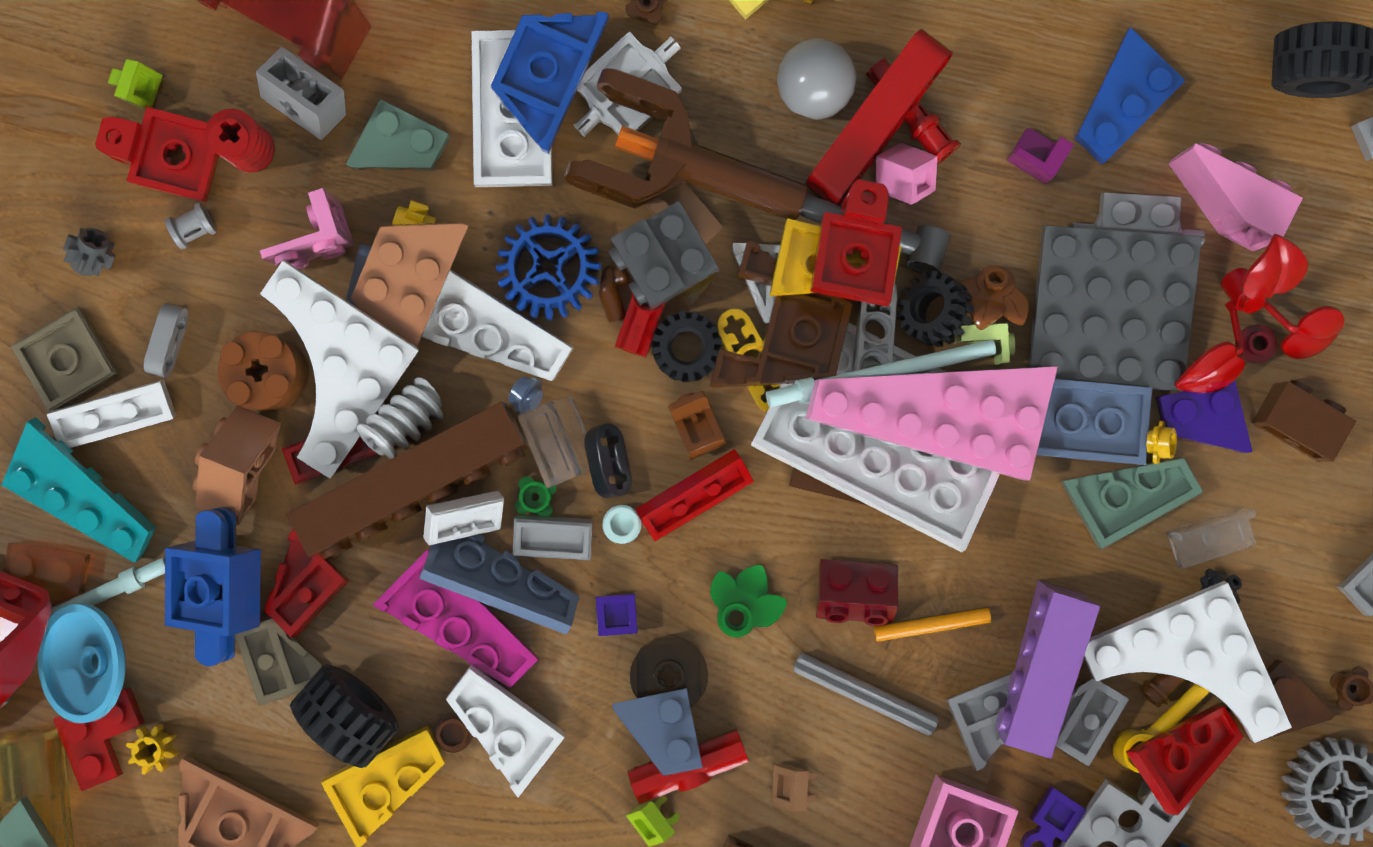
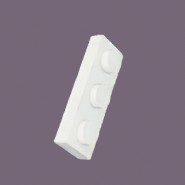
[47,379,177,448]

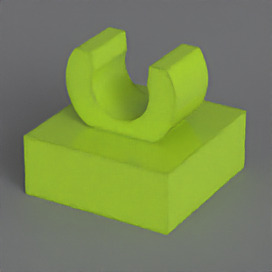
[108,59,163,110]
[626,796,680,847]

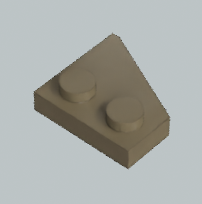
[235,618,323,706]

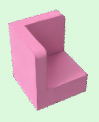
[876,143,938,205]

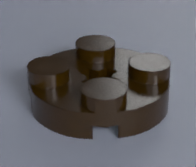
[630,636,708,708]

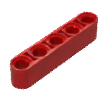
[805,29,953,205]

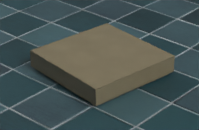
[10,307,120,413]

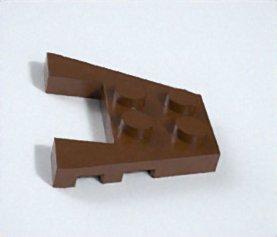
[710,240,853,388]

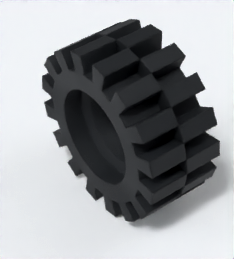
[896,271,974,347]
[652,311,722,382]

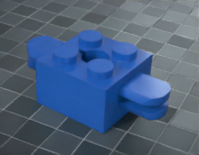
[165,507,261,666]

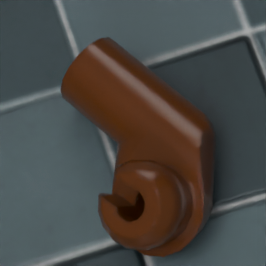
[599,265,629,322]

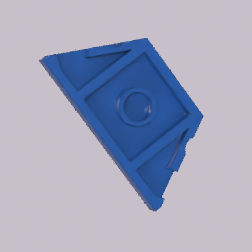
[490,12,609,154]

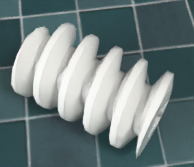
[357,377,444,459]

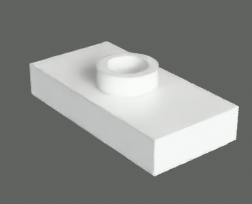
[423,491,504,545]

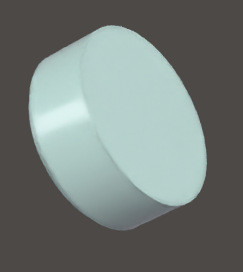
[603,505,642,544]

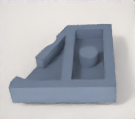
[612,688,703,776]

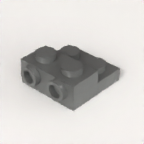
[608,201,719,310]

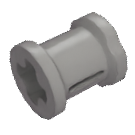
[164,202,218,250]

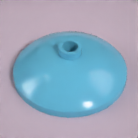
[37,603,126,723]

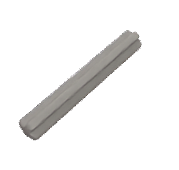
[793,653,938,736]

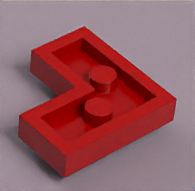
[53,687,145,792]

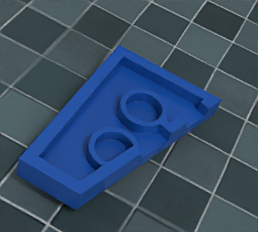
[1074,27,1186,165]

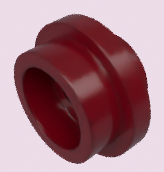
[1240,324,1277,363]

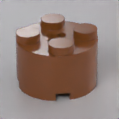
[218,331,309,412]

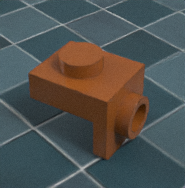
[668,391,727,460]

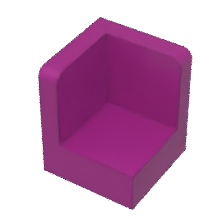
[1006,128,1074,184]

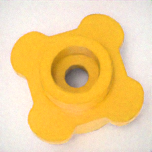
[1146,421,1177,464]

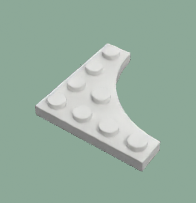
[260,260,419,479]
[1084,581,1292,743]

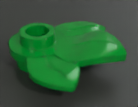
[710,564,787,638]

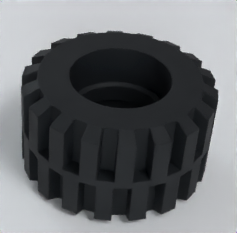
[1271,21,1373,98]
[290,665,399,768]

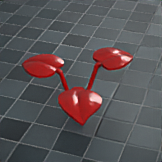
[1174,234,1345,393]

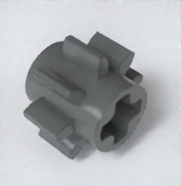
[63,228,116,276]

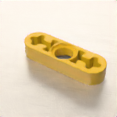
[717,309,781,412]

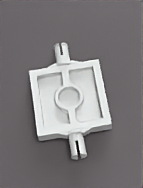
[574,31,682,137]

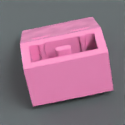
[1169,143,1303,252]

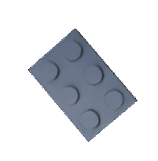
[1036,379,1152,465]

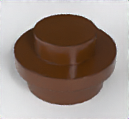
[434,713,473,753]

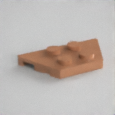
[351,222,469,347]
[178,756,320,847]

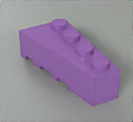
[996,580,1100,759]

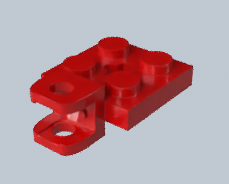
[95,106,219,203]
[810,179,902,307]

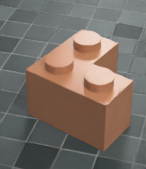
[193,405,280,525]

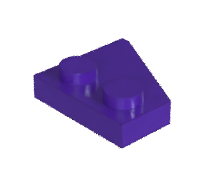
[1155,380,1253,453]

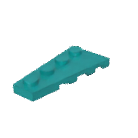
[1,417,156,563]

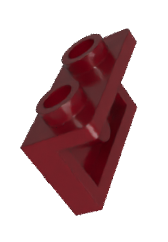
[816,559,898,626]

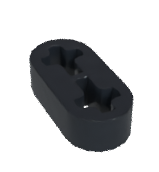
[584,423,632,498]

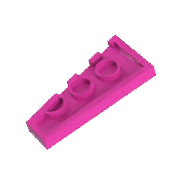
[372,549,539,688]

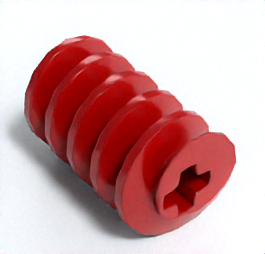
[205,108,275,173]

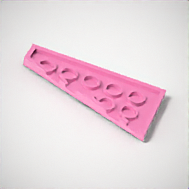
[805,366,1058,481]

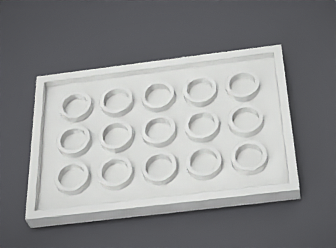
[751,322,1000,552]

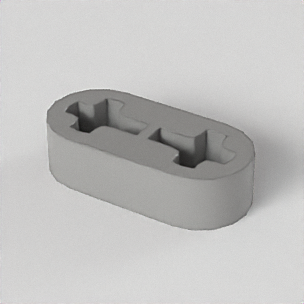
[144,302,189,378]

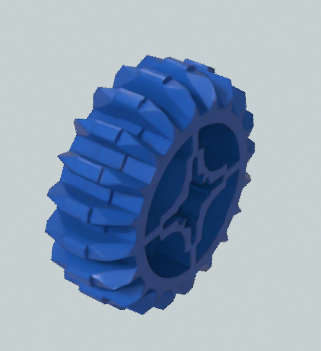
[496,214,601,320]

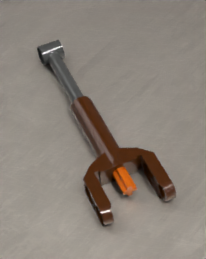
[564,68,951,275]

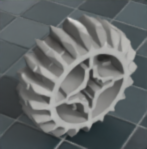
[1280,737,1373,845]

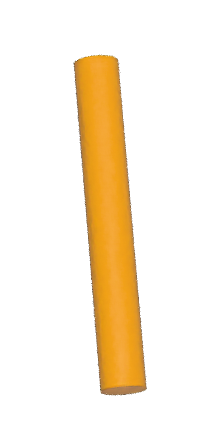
[873,608,991,642]

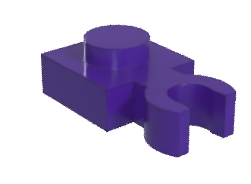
[1020,785,1086,847]

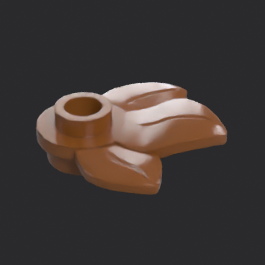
[960,266,1029,330]

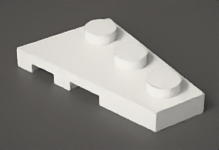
[446,665,566,797]

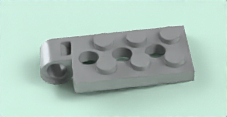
[1057,779,1194,847]

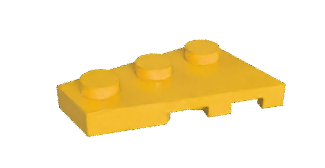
[769,218,902,296]
[321,725,446,847]

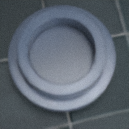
[508,376,543,414]

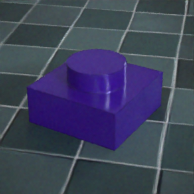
[596,593,638,636]

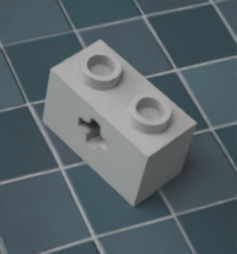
[256,47,346,140]

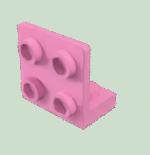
[260,188,355,270]

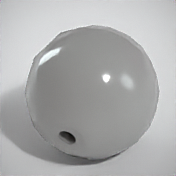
[777,38,857,120]

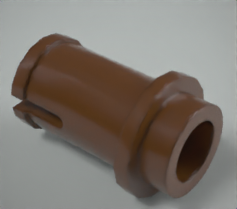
[1141,673,1185,708]

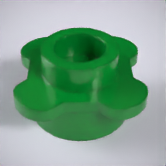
[515,476,557,516]

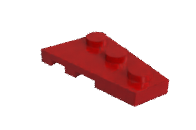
[1126,706,1244,815]

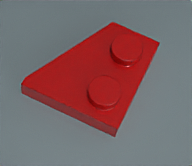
[264,529,349,638]

